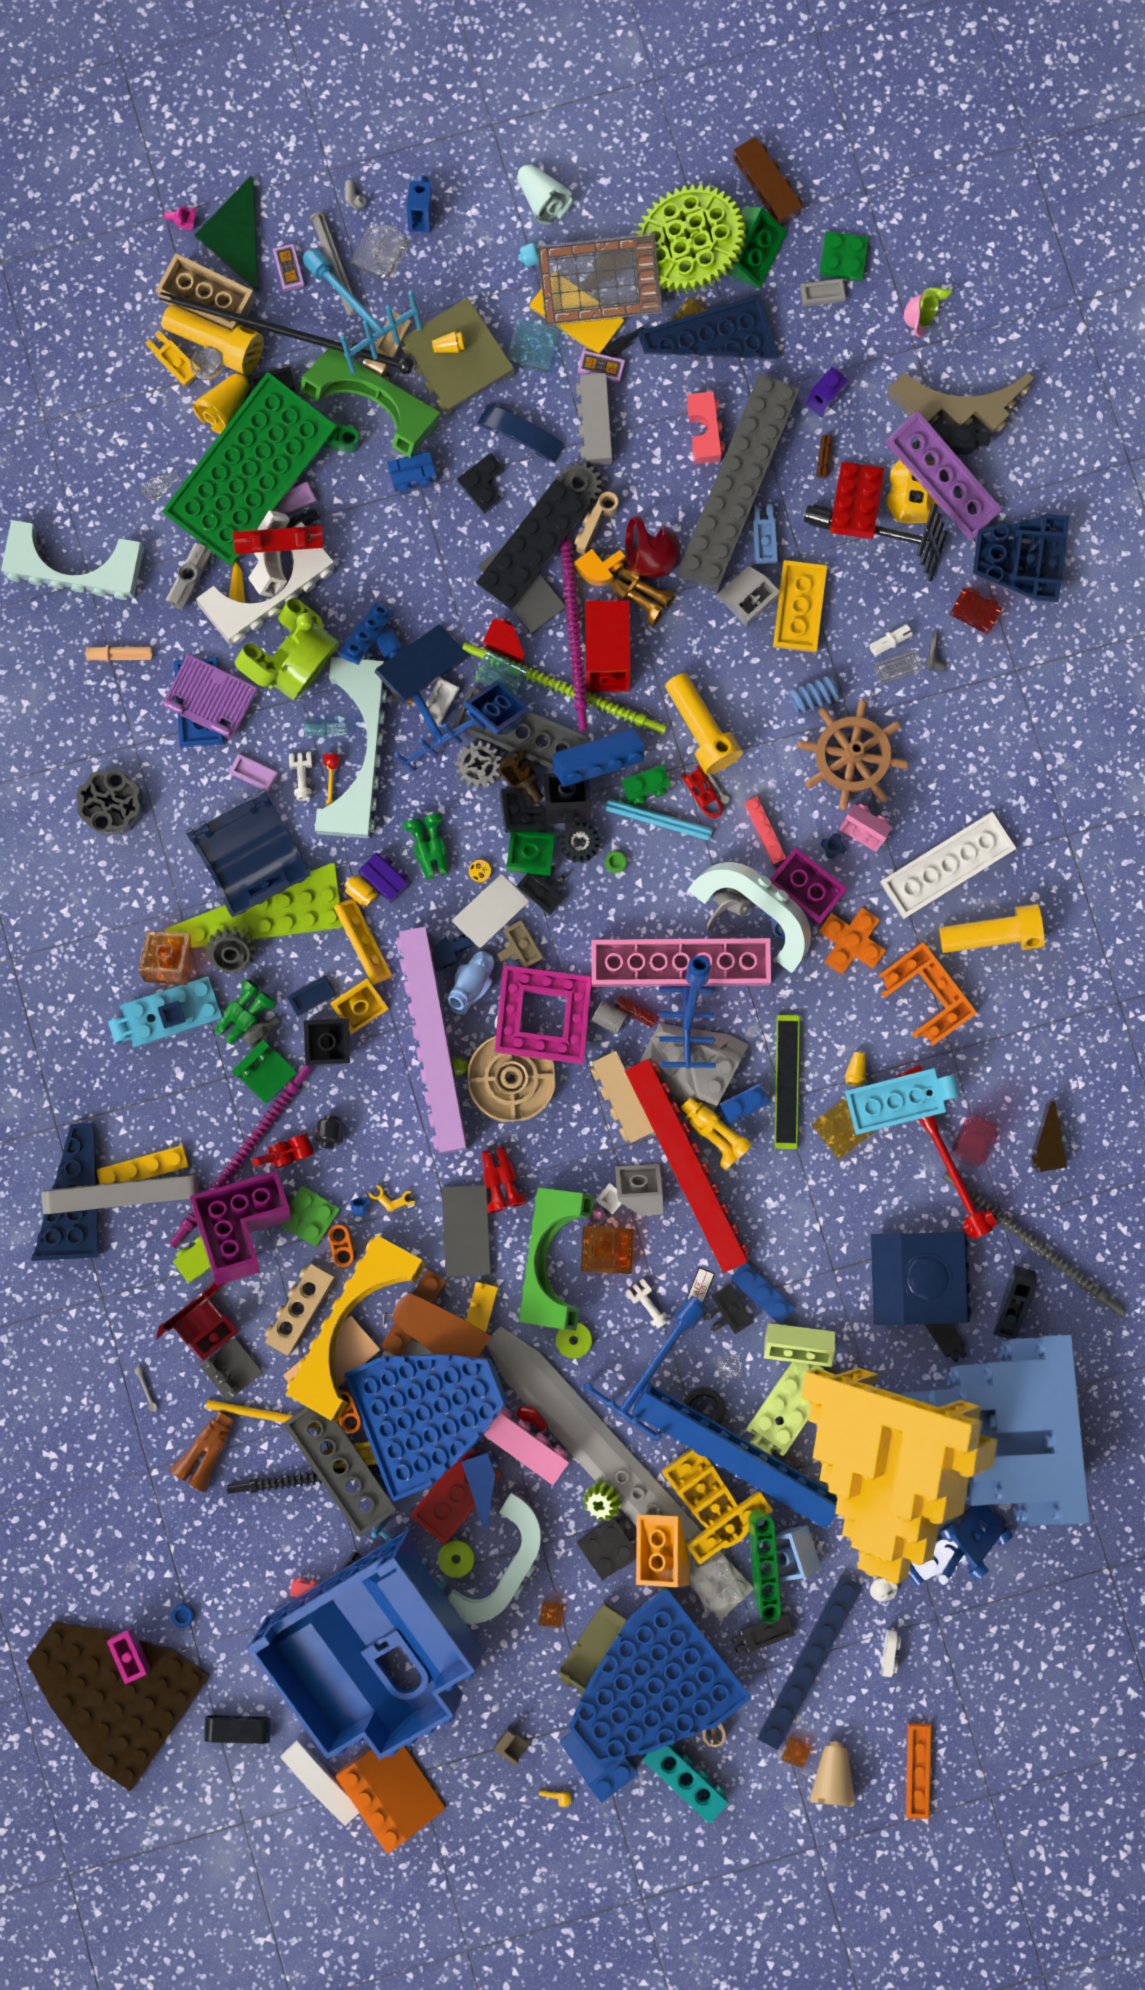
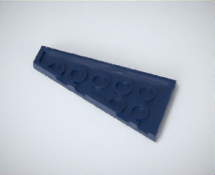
[637,294,779,359]
[31,1123,100,1261]

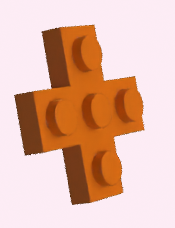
[818,908,886,975]

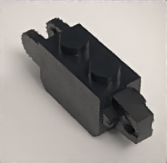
[912,425,991,455]

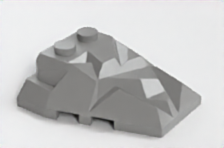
[639,1023,748,1111]

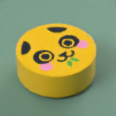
[469,860,491,883]

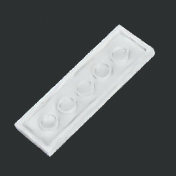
[880,812,1016,919]

